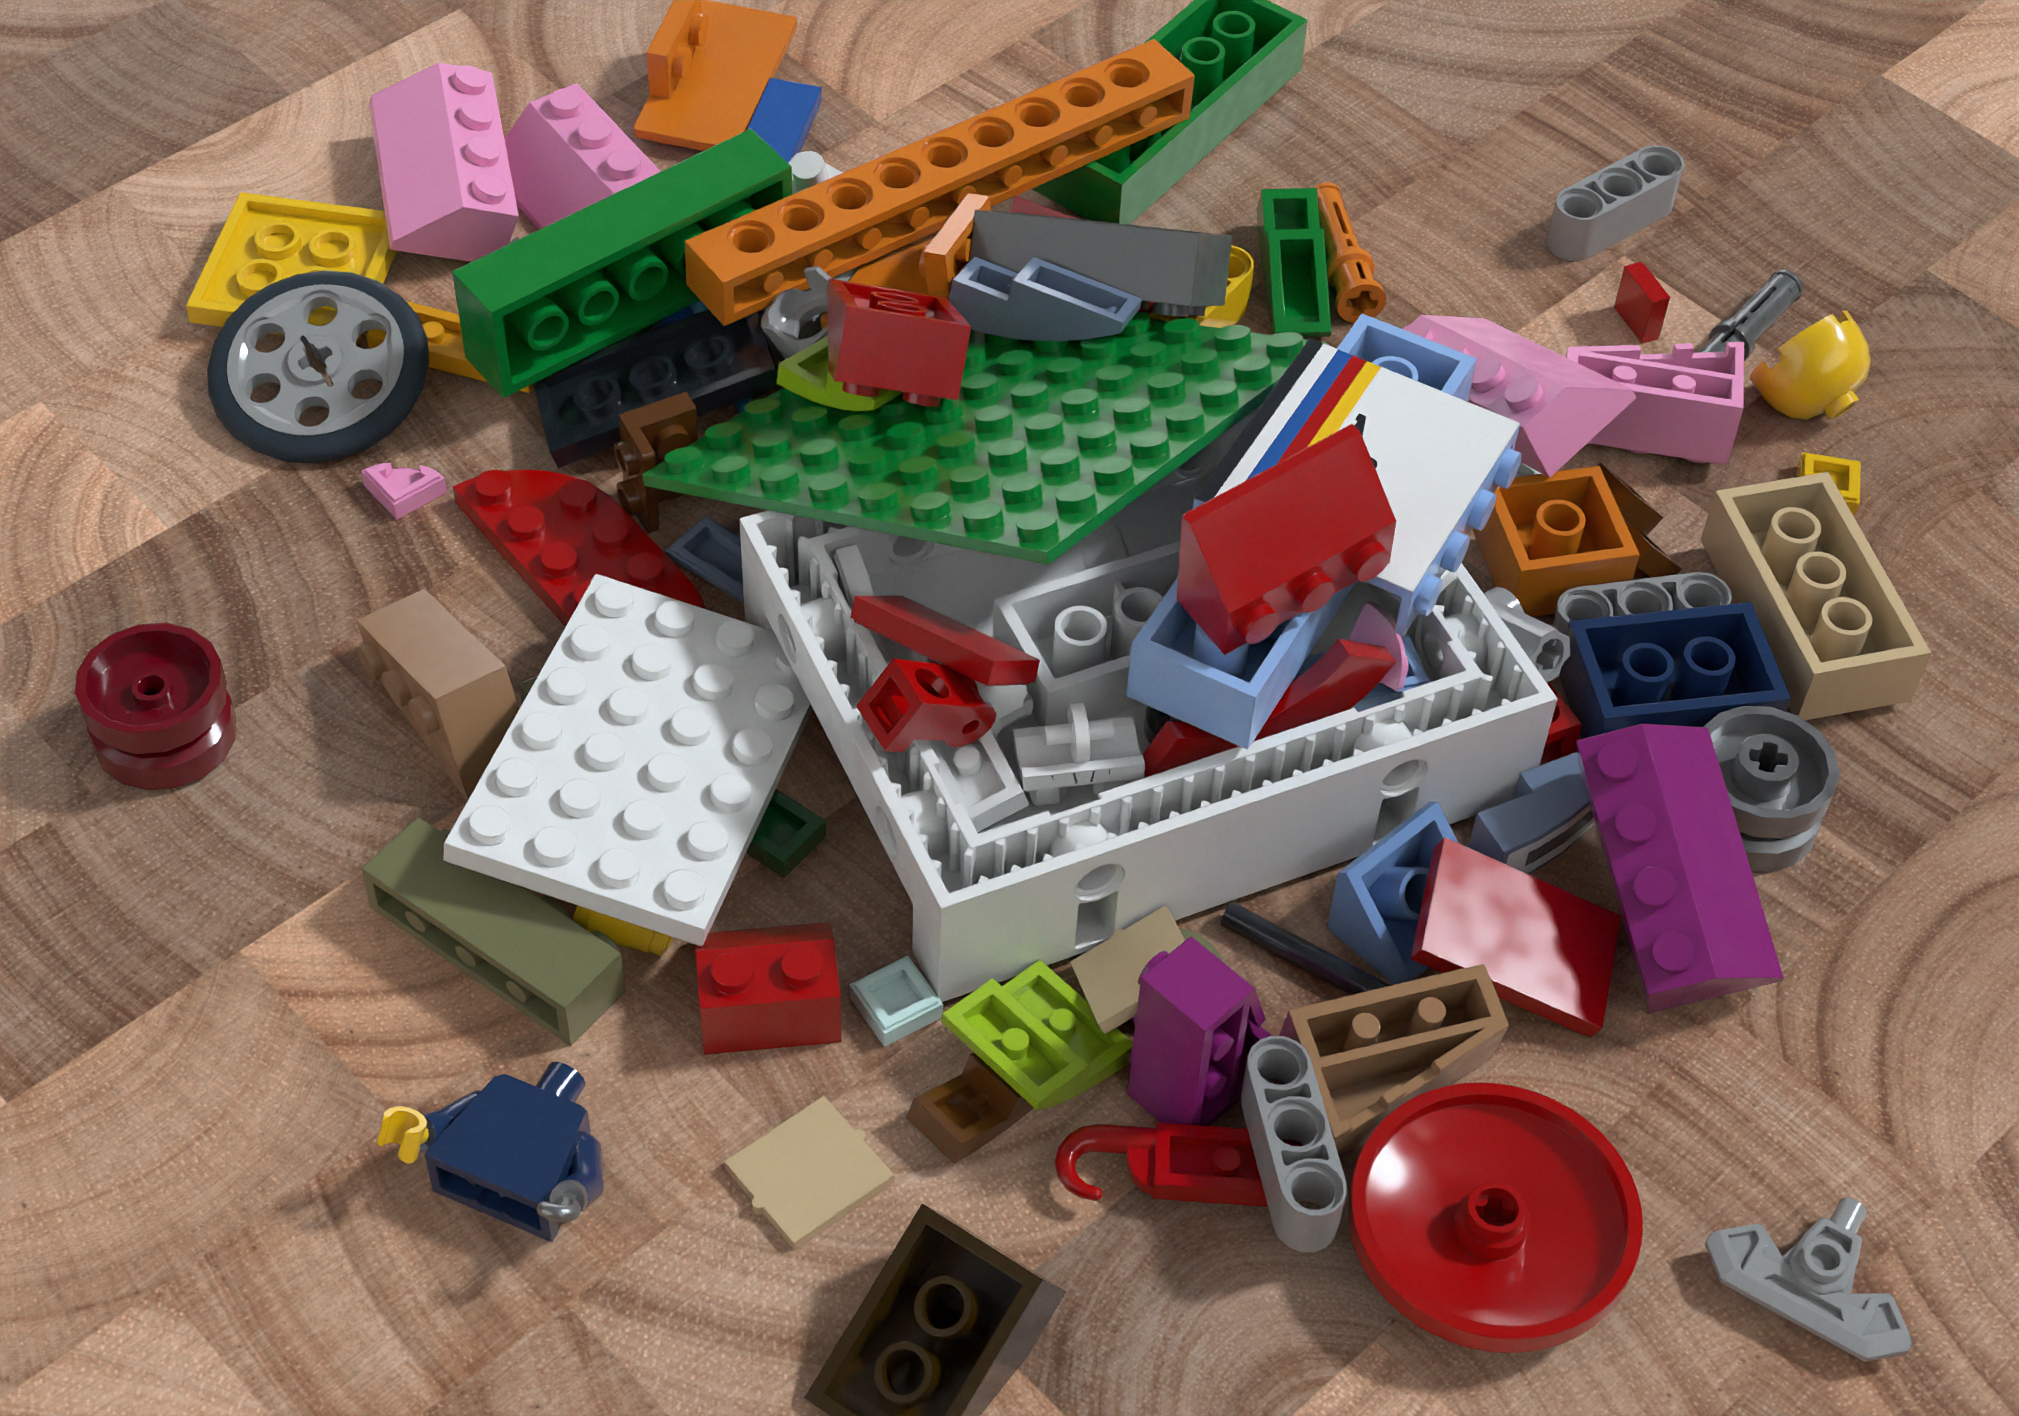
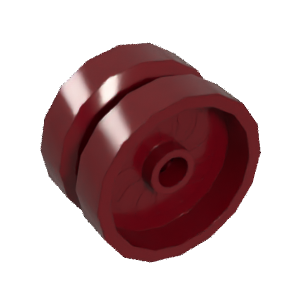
[75,622,236,790]

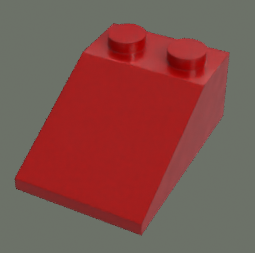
[827,278,971,407]

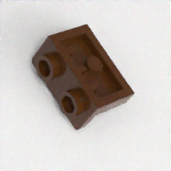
[614,392,698,534]

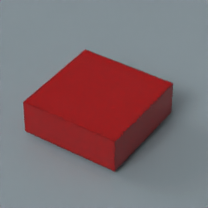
[1614,261,1670,344]

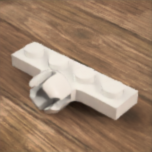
[869,599,1034,832]

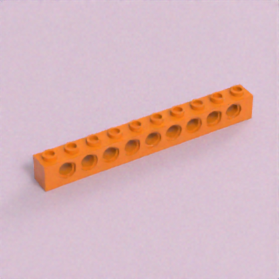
[685,39,1195,326]

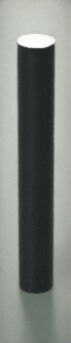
[1221,902,1391,995]

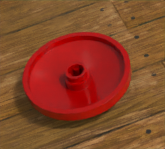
[1348,1082,1643,1353]

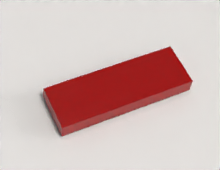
[850,595,1040,686]

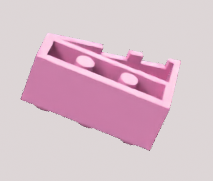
[1565,342,1744,465]

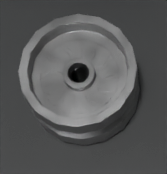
[1704,706,1840,873]

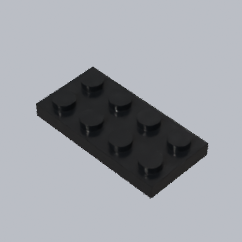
[533,309,780,468]

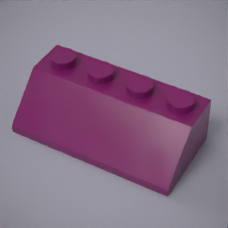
[1576,724,1784,1013]

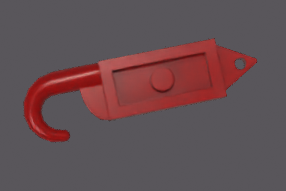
[1054,1122,1343,1207]

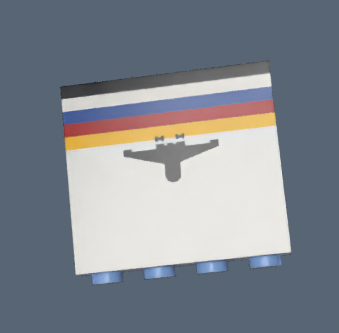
[1193,338,1522,636]

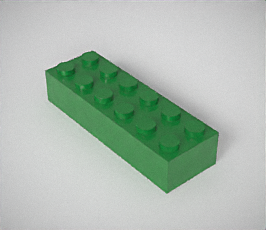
[1032,0,1308,225]
[452,129,793,398]

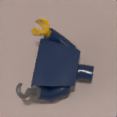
[376,1062,604,1242]

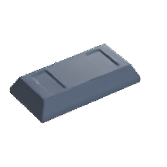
[665,516,744,605]

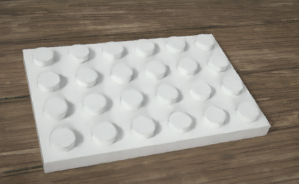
[443,574,813,947]

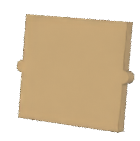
[1070,905,1185,1034]
[724,1096,895,1250]

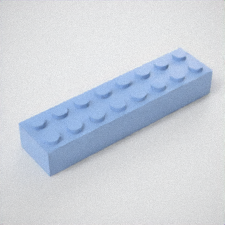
[1126,313,1477,750]

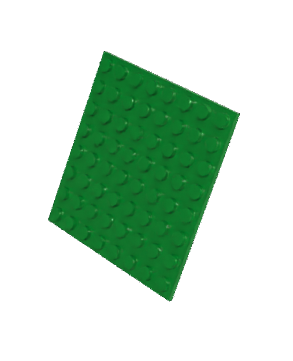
[642,312,1328,565]

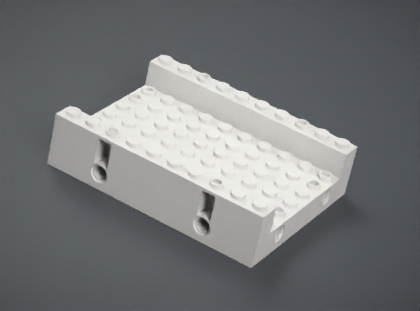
[739,405,1557,1002]

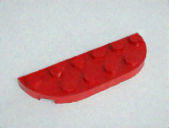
[453,469,707,627]

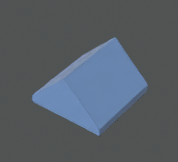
[1327,801,1458,985]

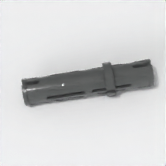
[1697,269,1803,361]

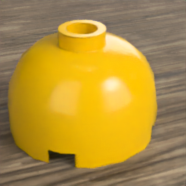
[1750,310,1871,421]

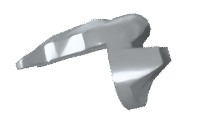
[761,266,832,362]

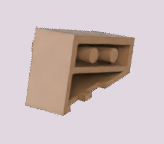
[356,589,519,801]
[1279,963,1509,1157]

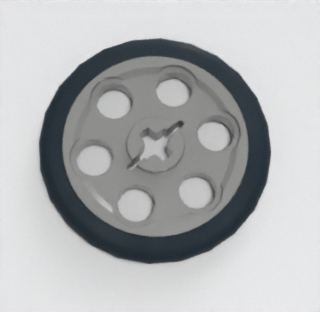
[207,270,430,464]

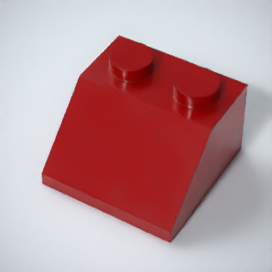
[695,922,842,1055]

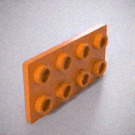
[634,0,797,151]
[820,193,991,330]

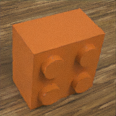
[1473,466,1640,617]

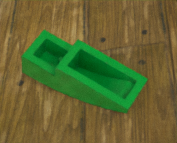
[1257,188,1331,337]

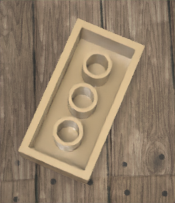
[1701,472,1931,720]

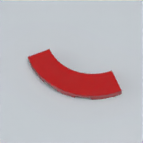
[1138,639,1396,780]

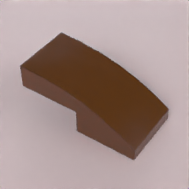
[1597,462,1682,578]
[906,1052,1034,1163]

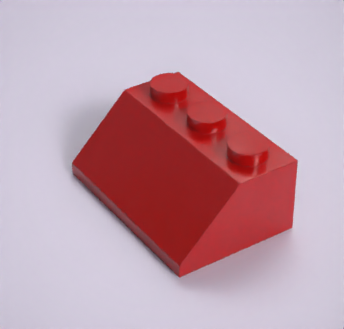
[1176,424,1396,655]

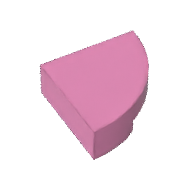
[361,463,447,520]
[1348,601,1409,691]

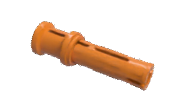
[1313,182,1387,323]

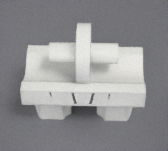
[1013,702,1145,806]

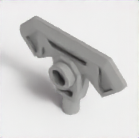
[1705,1198,1912,1362]

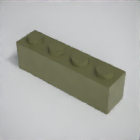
[361,817,626,1046]

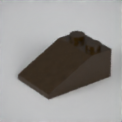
[804,1203,1066,1416]

